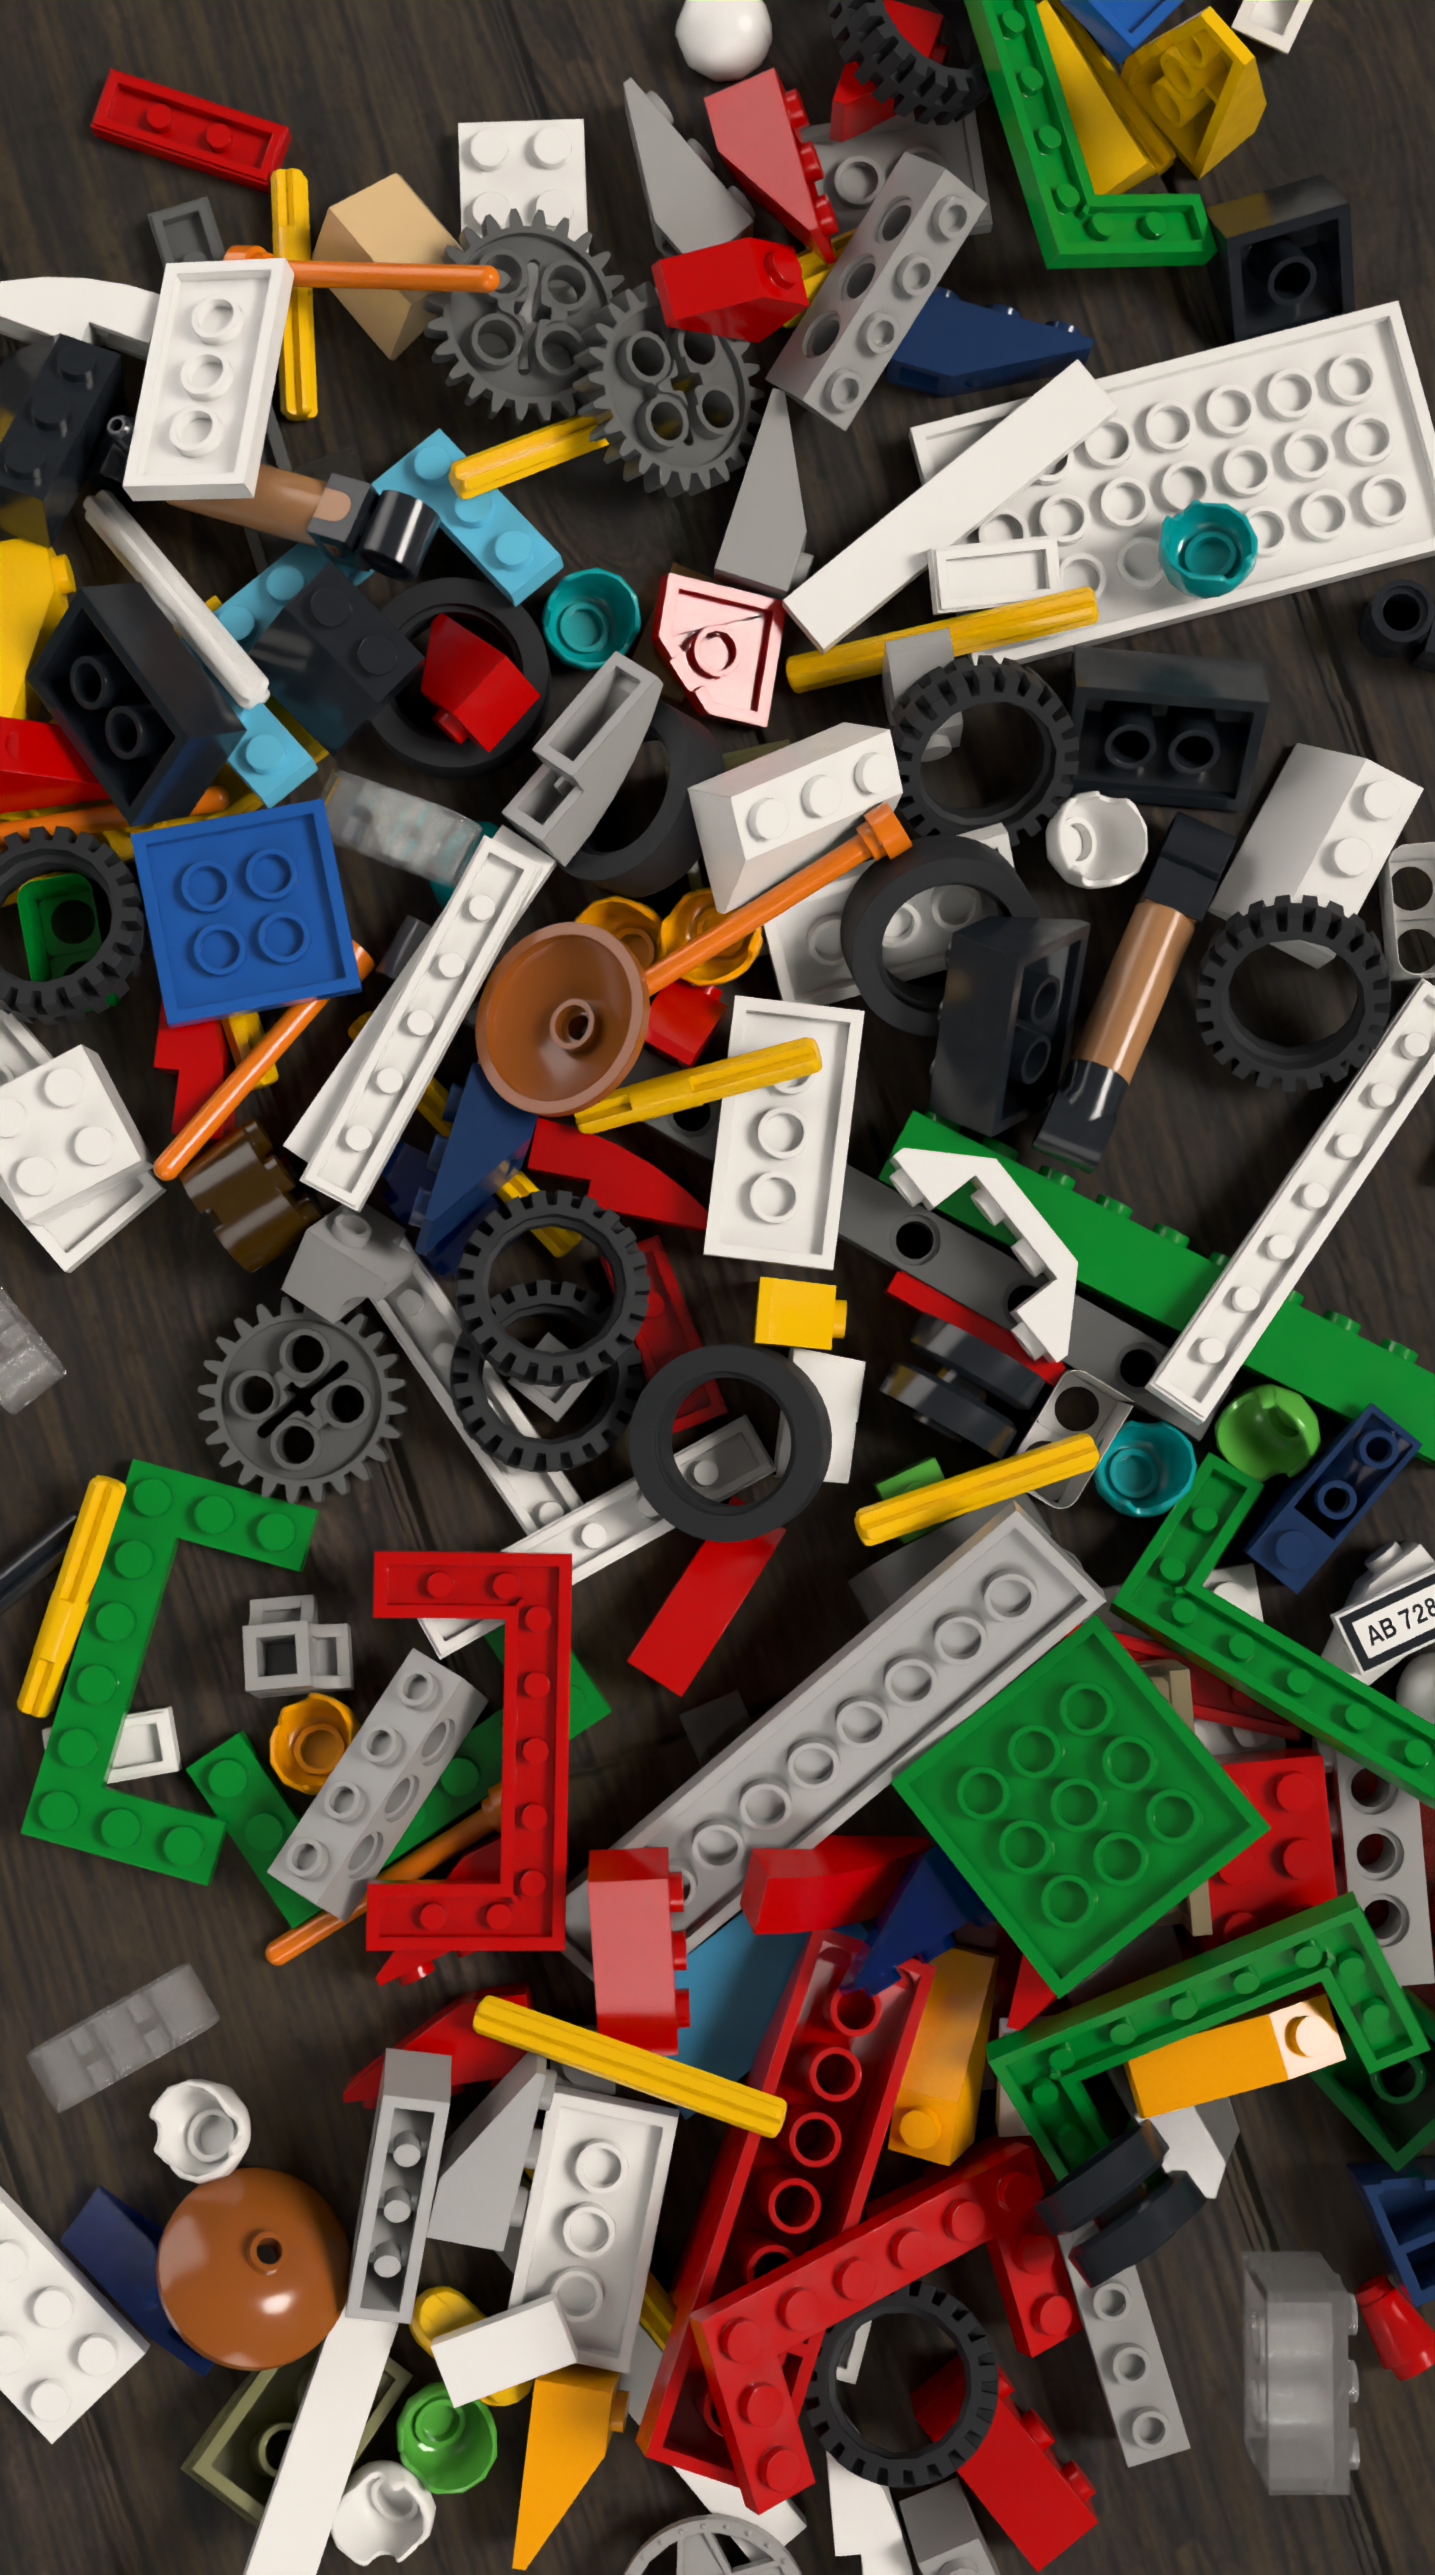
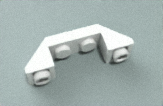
[889,1148,1078,1363]

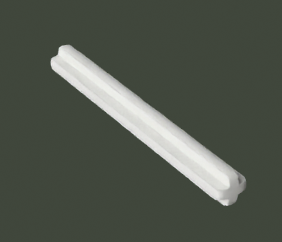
[83,490,270,709]

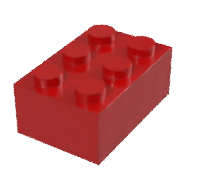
[1195,1746,1337,1954]

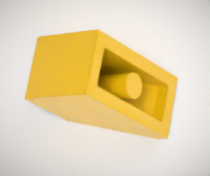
[753,1277,847,1351]

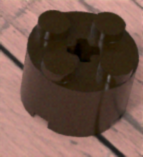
[179,1117,325,1273]

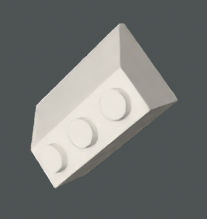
[687,722,903,914]
[1207,743,1424,969]

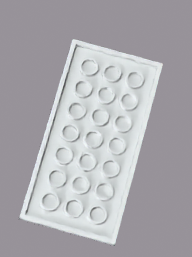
[909,300,1435,666]

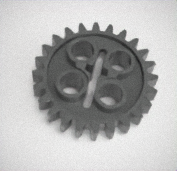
[423,208,625,428]
[573,281,765,498]
[198,1296,408,1503]

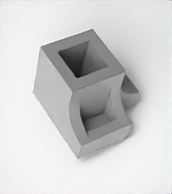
[281,1203,418,1324]
[242,1594,354,1698]

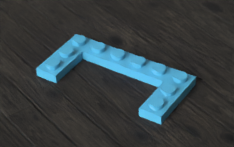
[181,428,564,808]

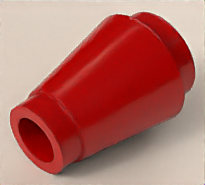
[1353,2274,1435,2381]

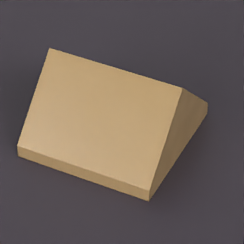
[311,173,464,361]

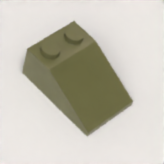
[180,2341,413,2529]

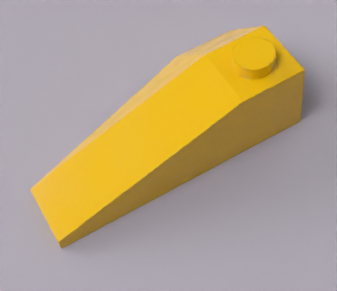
[1120,6,1267,180]

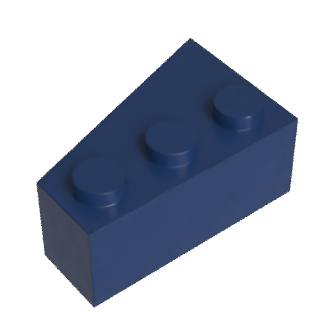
[1345,2157,1435,2308]

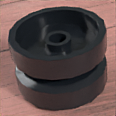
[878,1312,1046,1460]
[1031,2119,1207,2288]

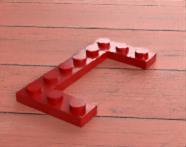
[366,1550,572,1951]
[688,2142,1083,2515]

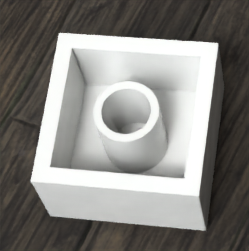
[0,1044,154,1225]

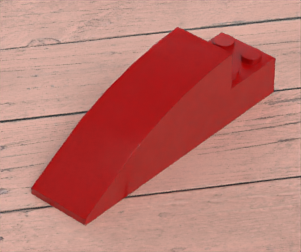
[635,1929,937,2488]

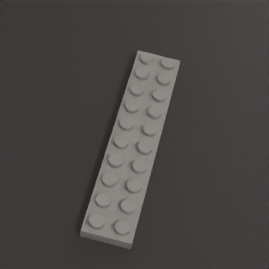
[560,1500,1106,1982]

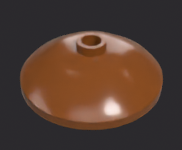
[475,922,650,1117]
[156,2167,351,2371]

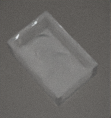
[1243,2251,1360,2495]

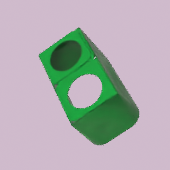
[17,874,121,1012]

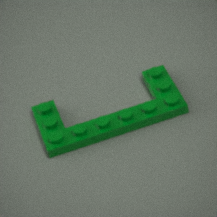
[964,0,1218,269]
[1109,1452,1435,1810]
[20,1459,320,1886]
[186,1624,612,1929]
[985,1890,1431,2181]

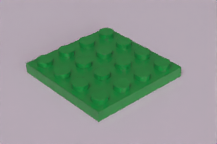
[890,1614,1272,1999]

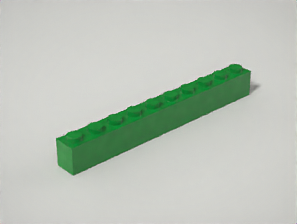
[876,1108,1435,1467]

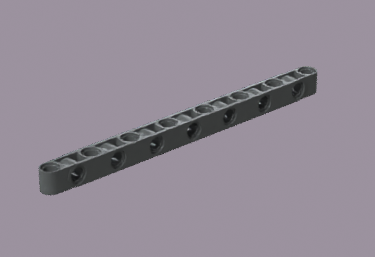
[375,915,1231,1442]

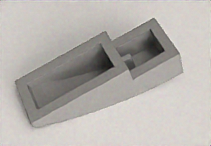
[501,651,663,867]

